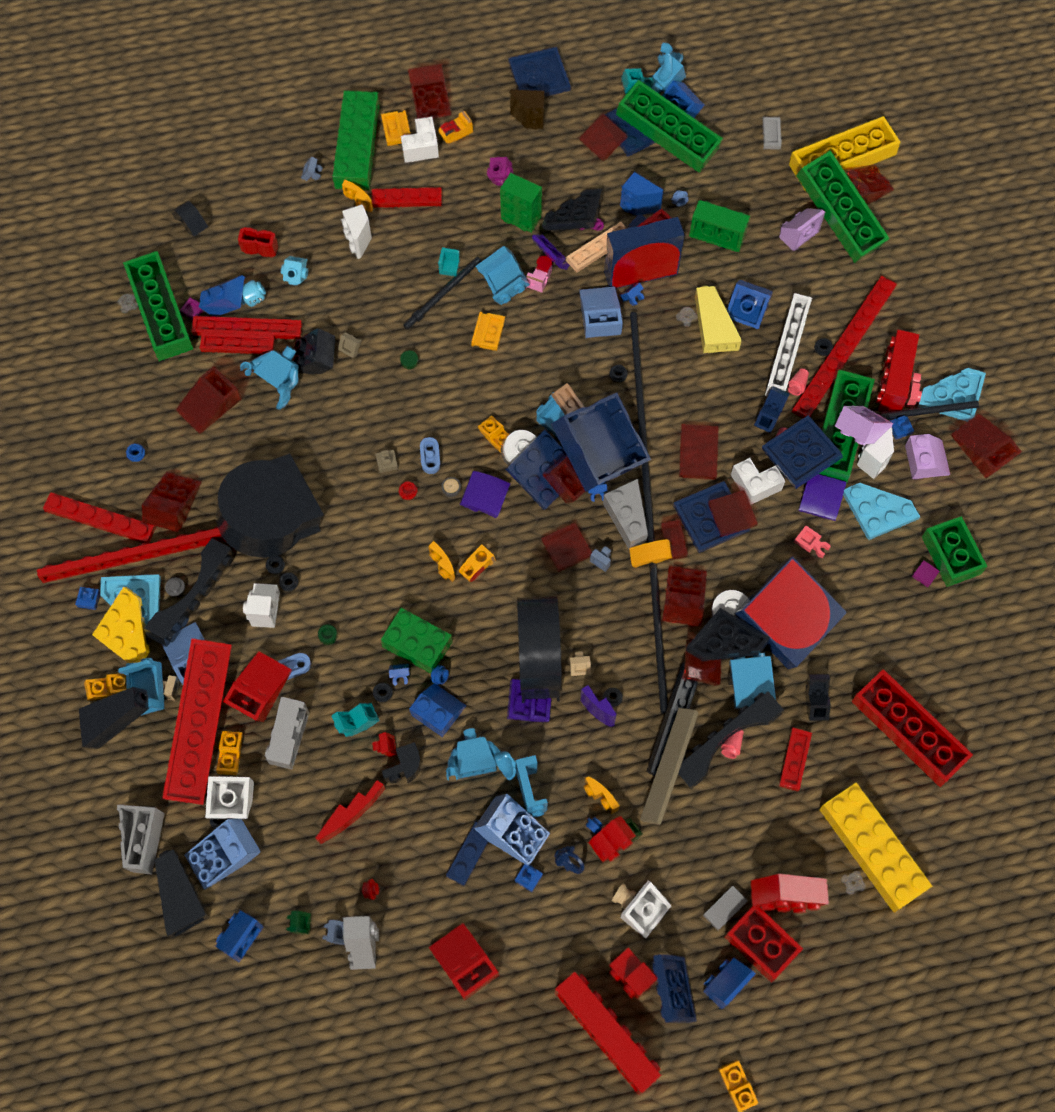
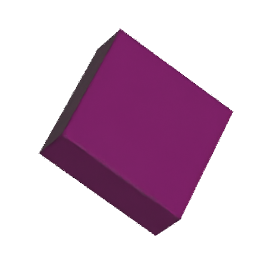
[180,297,204,320]
[912,560,940,587]

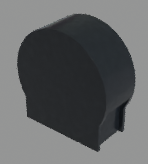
[216,454,324,558]
[517,596,562,703]

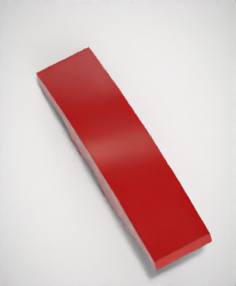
[315,780,385,844]

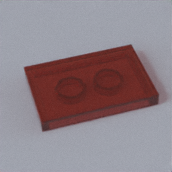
[679,424,718,480]

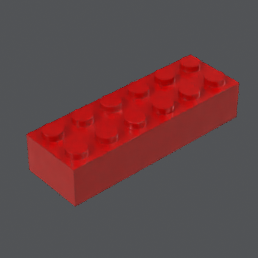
[851,669,973,787]
[555,972,662,1095]

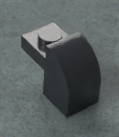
[172,201,208,237]
[805,674,831,721]
[382,742,421,784]

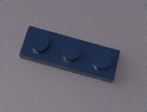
[446,822,488,887]

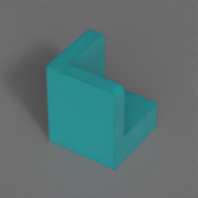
[438,248,460,277]

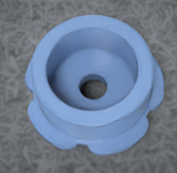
[672,190,688,207]

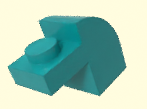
[621,69,654,94]
[331,703,380,737]

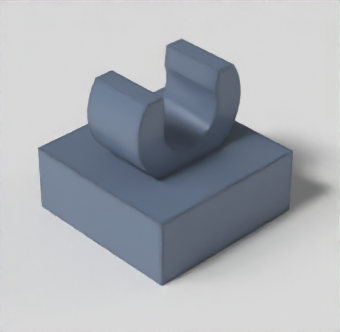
[301,156,323,181]
[590,546,611,572]
[322,920,345,945]

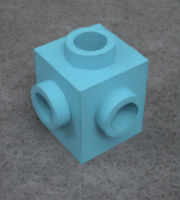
[281,256,308,285]

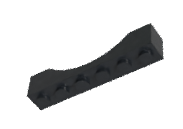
[144,538,233,647]
[678,691,784,790]

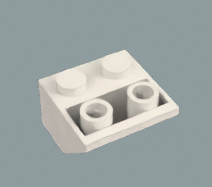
[341,205,372,259]
[857,427,894,479]

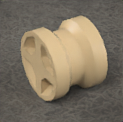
[612,883,637,910]

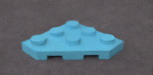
[918,368,986,423]
[843,483,920,540]
[100,574,161,625]

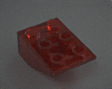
[408,64,451,119]
[844,165,894,205]
[175,366,242,434]
[951,414,1022,479]
[543,454,585,504]
[142,471,201,532]
[662,566,707,627]

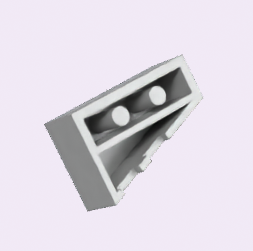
[603,479,648,549]
[265,697,310,770]
[117,805,165,874]
[343,916,379,970]

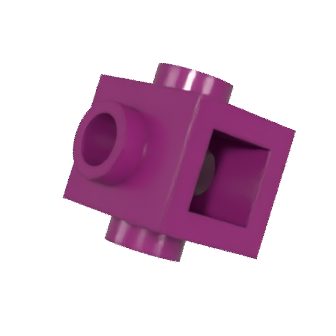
[487,157,513,186]

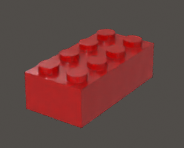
[876,330,919,412]

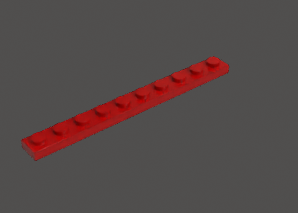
[792,276,897,418]
[37,526,225,583]

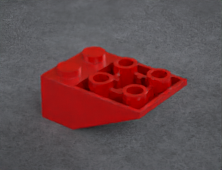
[223,651,292,722]
[429,923,499,1001]

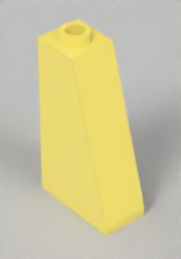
[695,286,741,353]

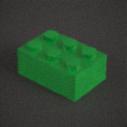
[500,173,542,233]
[689,200,750,253]
[922,516,988,587]
[381,608,453,674]

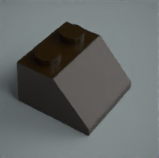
[510,89,544,130]

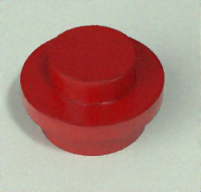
[398,482,417,500]
[362,879,379,900]

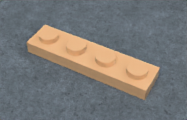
[566,222,626,273]

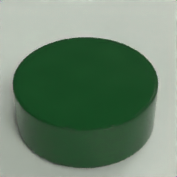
[400,350,419,370]
[318,624,338,645]

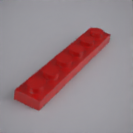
[191,316,302,339]
[42,492,156,543]

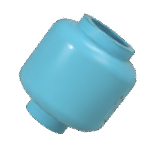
[241,280,266,307]

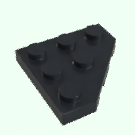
[542,189,604,231]
[686,608,770,661]

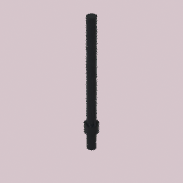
[403,257,482,330]
[876,400,979,421]

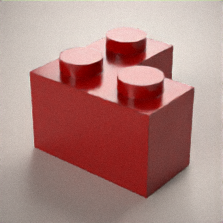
[609,948,657,999]

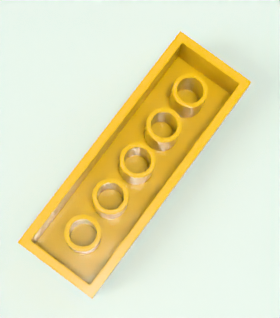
[789,116,901,191]
[819,783,932,913]

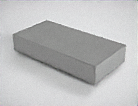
[762,117,781,149]
[703,886,747,930]

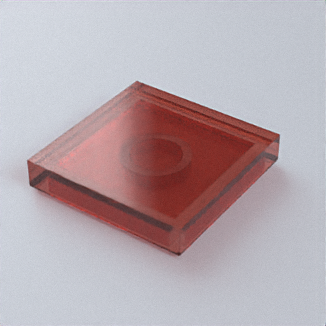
[579,114,627,162]
[708,490,758,537]
[541,523,592,572]
[684,638,721,686]

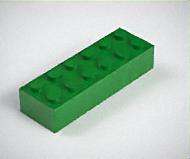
[616,80,723,173]
[333,90,380,191]
[796,151,890,263]
[123,251,194,361]
[819,370,875,484]

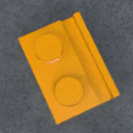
[381,110,411,146]
[471,312,505,351]

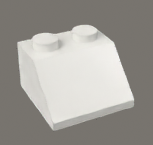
[205,777,254,819]

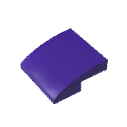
[532,234,570,270]
[460,471,510,518]
[799,474,846,521]
[507,679,551,722]
[580,685,617,727]

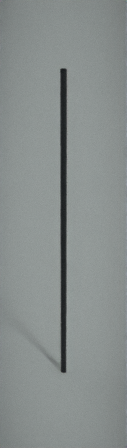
[630,312,668,713]

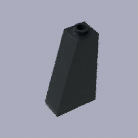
[79,687,149,749]
[155,850,210,939]

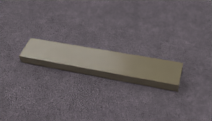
[640,708,698,825]

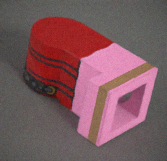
[526,256,552,292]

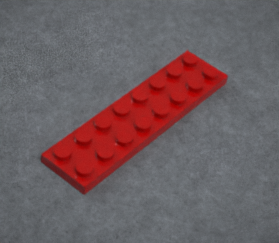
[162,638,232,805]

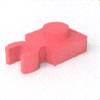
[906,373,922,408]
[794,526,831,558]

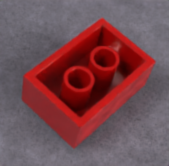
[751,874,829,913]
[724,906,803,983]

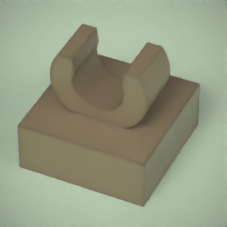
[338,332,362,358]
[376,450,398,473]

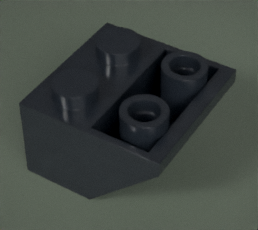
[293,328,335,374]

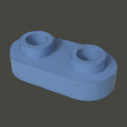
[420,437,440,474]
[278,653,311,680]

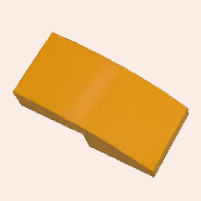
[342,180,373,213]
[477,416,510,455]
[629,539,672,568]
[428,541,455,582]
[84,673,127,701]
[216,731,243,775]
[583,776,619,814]
[718,1060,759,1112]

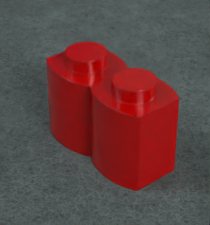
[238,228,278,257]
[588,816,636,862]

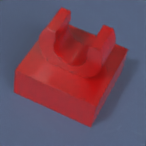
[372,732,397,757]

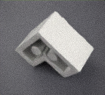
[401,117,439,163]
[731,458,785,506]
[243,583,280,628]

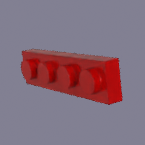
[372,187,442,208]
[200,332,275,354]

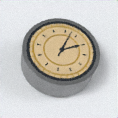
[442,477,461,497]

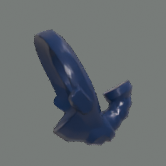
[554,846,585,874]

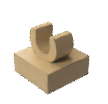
[570,651,591,676]
[163,675,180,701]

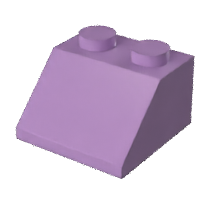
[779,208,825,251]
[835,406,893,445]
[905,434,950,479]

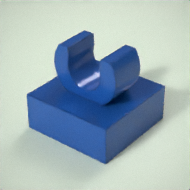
[620,283,644,306]
[890,416,914,439]
[587,483,607,502]
[75,587,100,610]
[389,663,410,686]
[515,864,543,892]

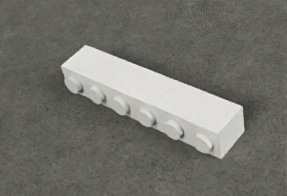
[765,293,812,397]

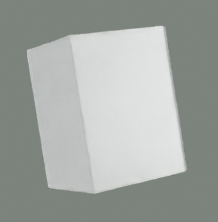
[620,881,671,938]

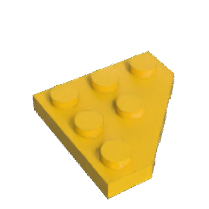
[92,587,150,663]

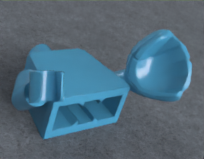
[651,43,686,94]
[240,346,299,410]
[446,728,517,780]

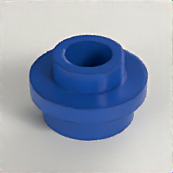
[126,444,145,462]
[431,665,449,685]
[585,817,604,834]

